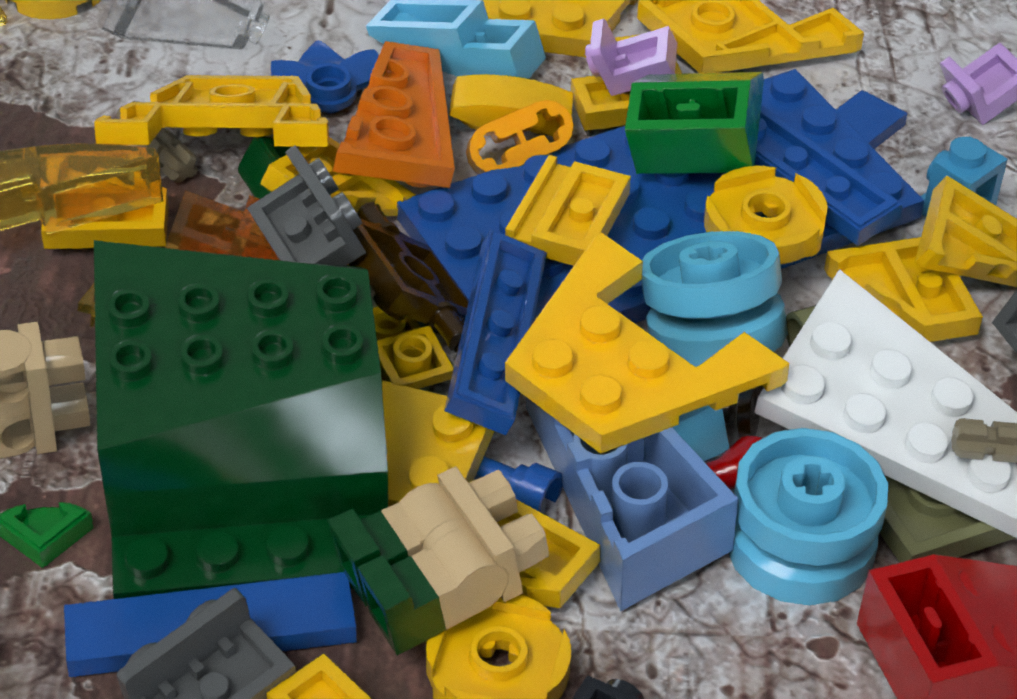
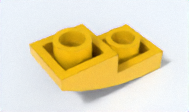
[449,74,573,137]
[373,307,454,389]

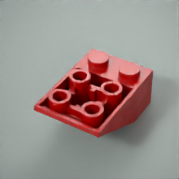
[856,554,1017,699]

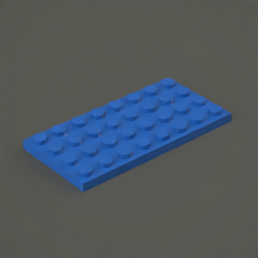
[397,69,924,323]

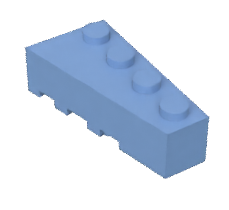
[526,397,738,612]

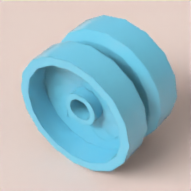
[641,231,788,367]
[729,428,888,606]

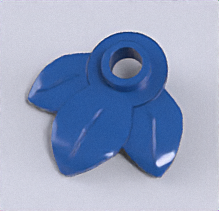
[271,40,379,114]

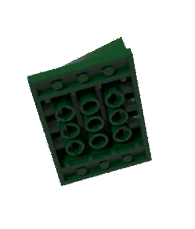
[94,240,388,599]

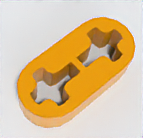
[466,100,574,174]

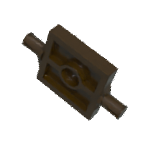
[349,202,469,352]

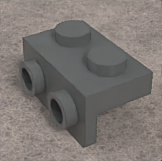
[247,145,366,266]
[117,588,296,699]

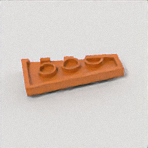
[333,41,455,188]

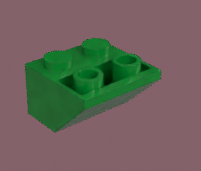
[625,72,764,174]

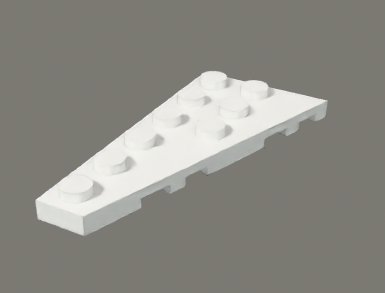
[754,269,1017,538]

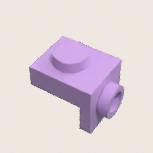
[585,19,677,96]
[940,42,1017,125]

